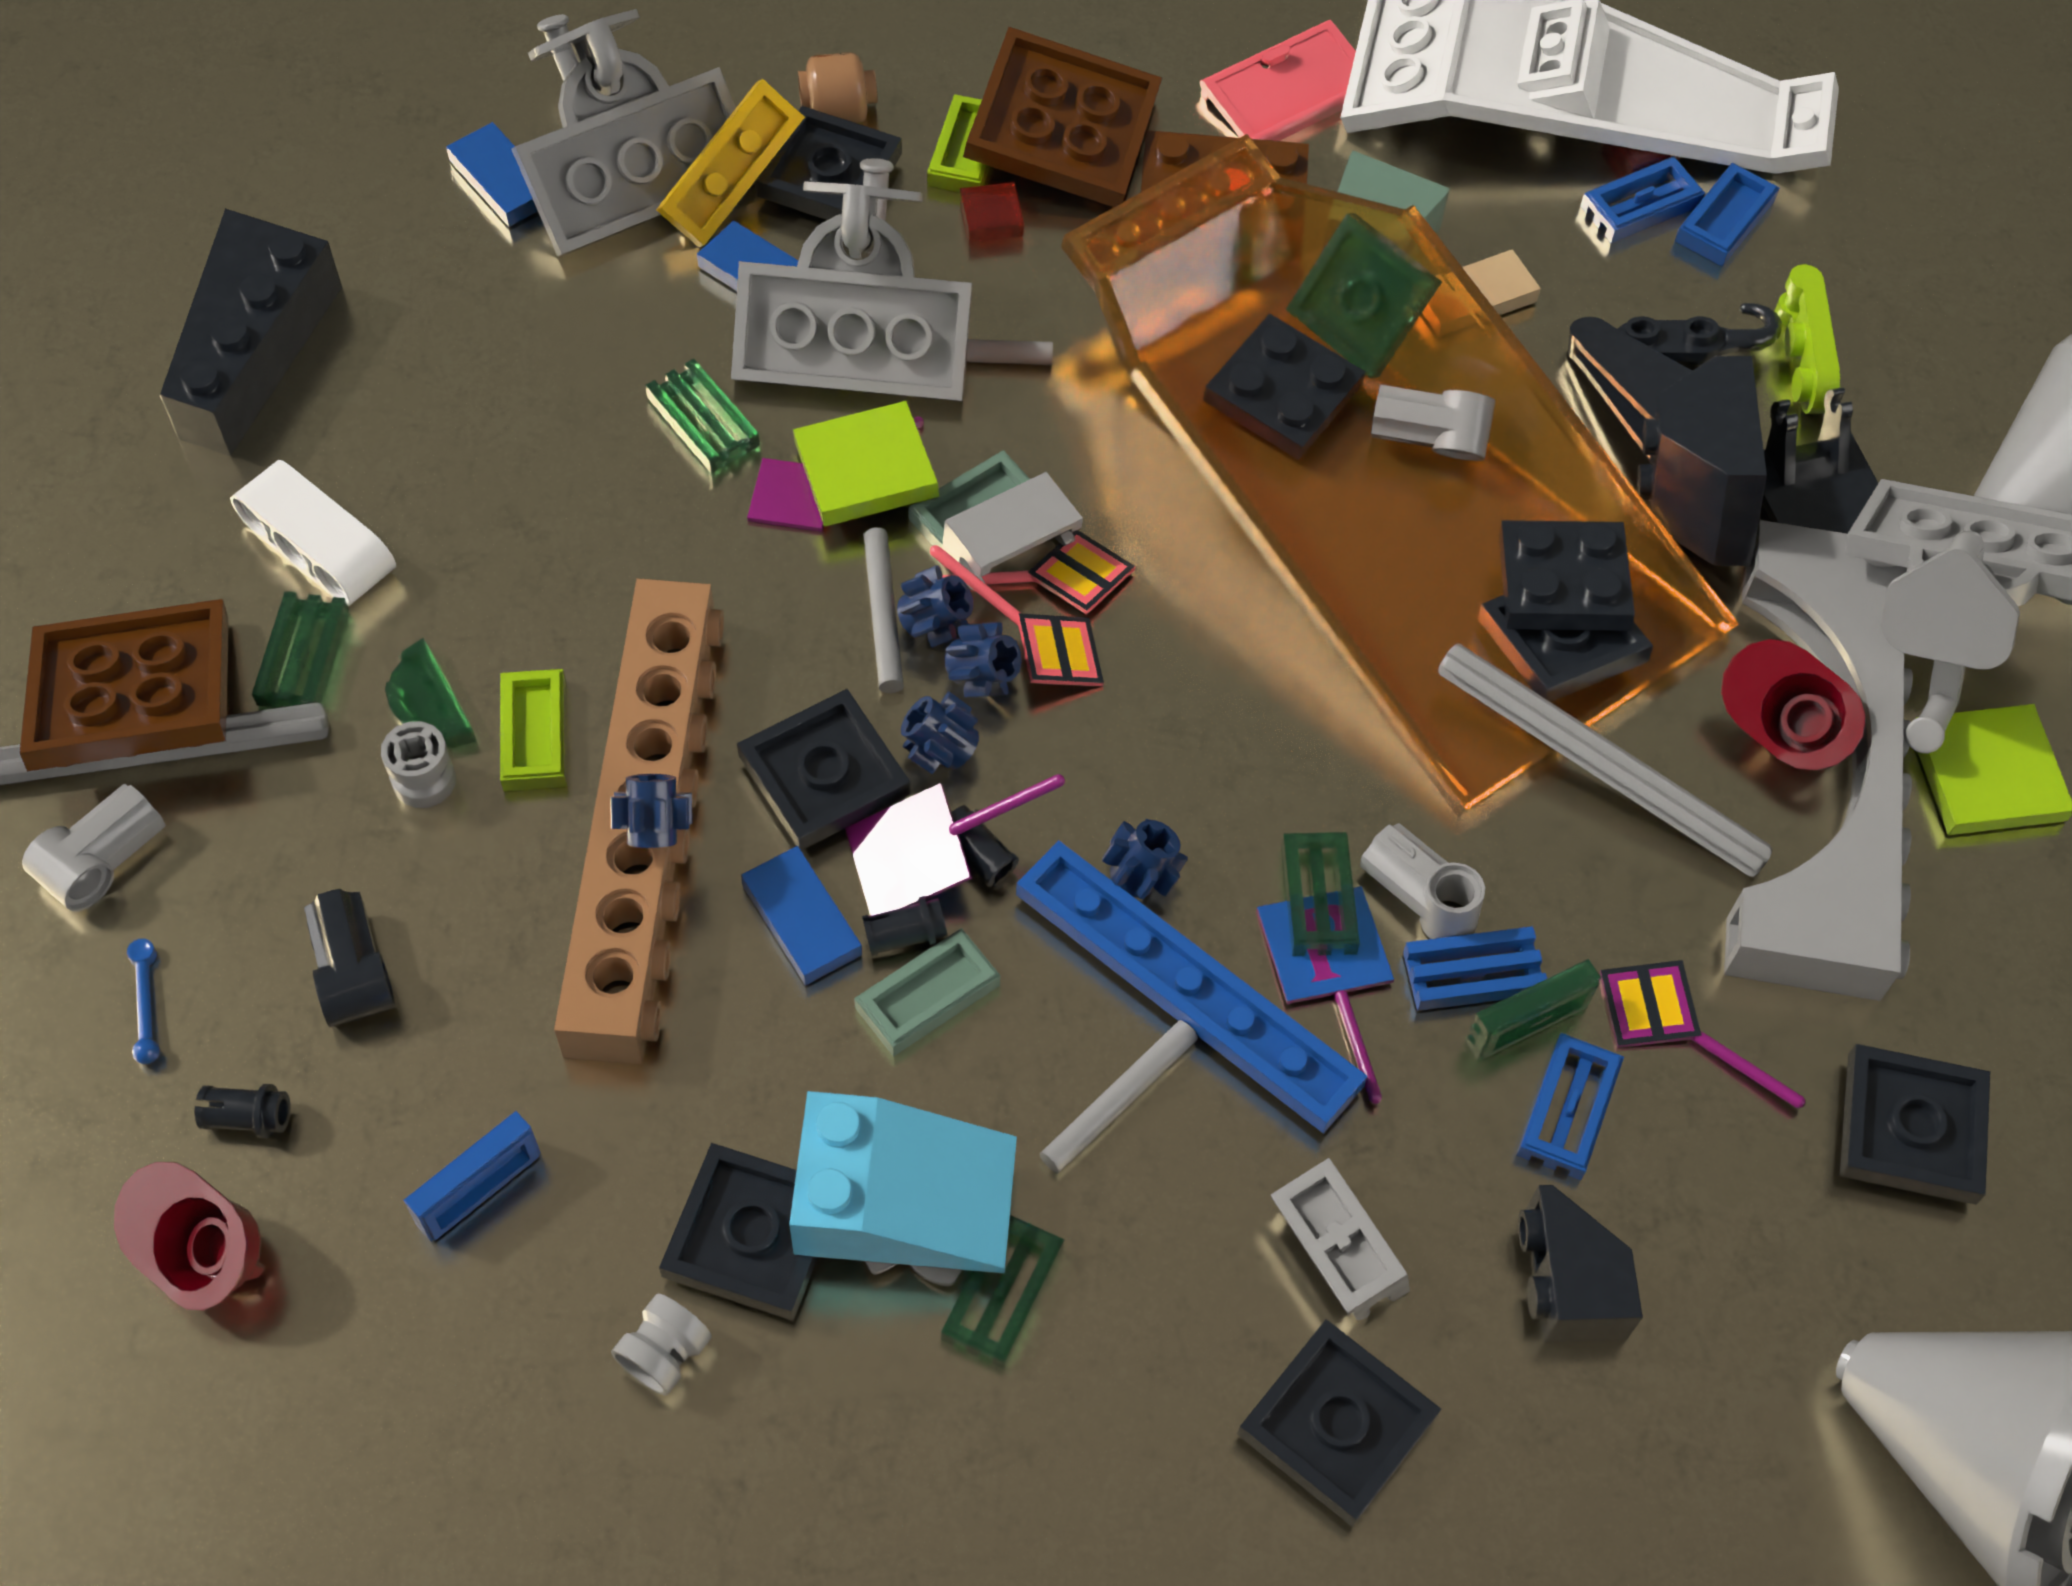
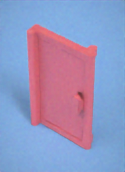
[1200,20,1356,141]

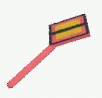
[943,530,1135,615]
[930,545,1104,686]

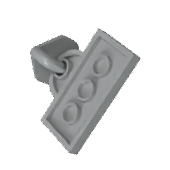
[511,9,736,256]
[731,159,973,401]
[1845,479,2072,753]

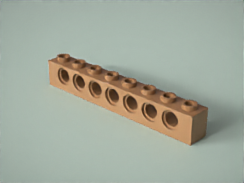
[554,579,724,1064]

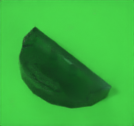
[385,638,477,748]

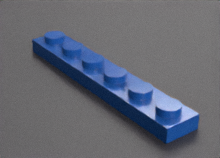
[1016,840,1368,1134]

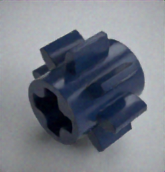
[897,565,973,647]
[945,622,1022,698]
[901,692,979,774]
[610,774,692,848]
[1102,819,1188,900]

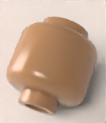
[798,52,878,124]

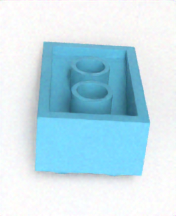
[789,1091,1017,1273]

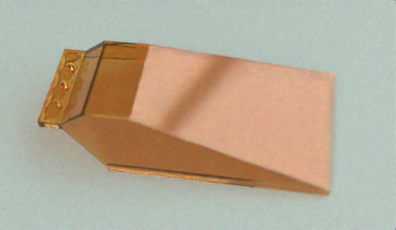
[1061,134,1739,818]

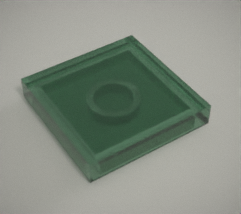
[1286,213,1442,379]

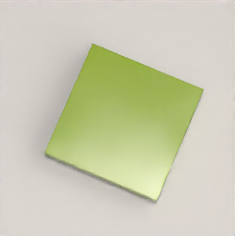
[793,401,939,527]
[1915,704,2072,835]

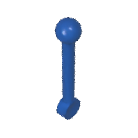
[127,939,160,1065]

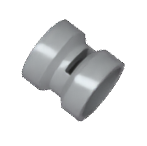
[381,721,456,808]
[611,1293,712,1396]

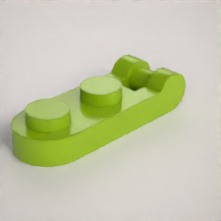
[1775,264,1840,414]

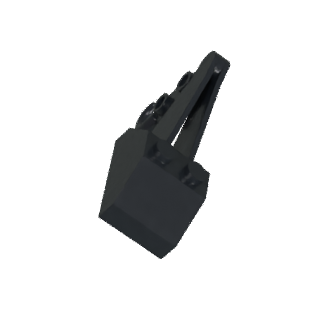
[1568,303,1782,566]

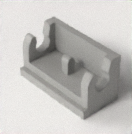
[942,472,1083,590]
[1271,1158,1410,1320]

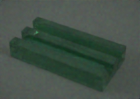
[645,358,760,474]
[251,591,349,708]
[1281,832,1360,956]
[1465,959,1601,1060]
[941,1215,1065,1370]

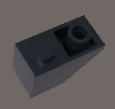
[1518,1185,1643,1342]

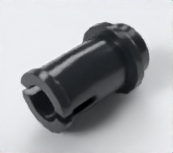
[951,805,1019,887]
[862,895,948,957]
[194,1084,291,1138]

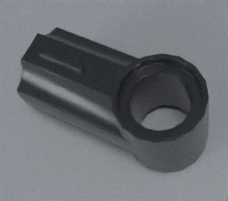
[304,888,396,1028]

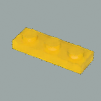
[656,79,805,247]

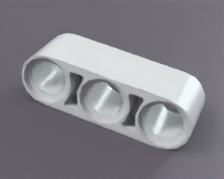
[230,460,396,606]

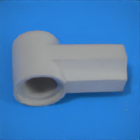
[1371,385,1496,461]
[22,784,166,911]
[1360,823,1485,939]

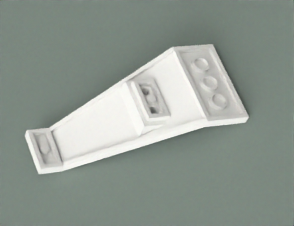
[1340,0,1839,174]

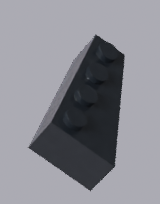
[160,208,342,456]

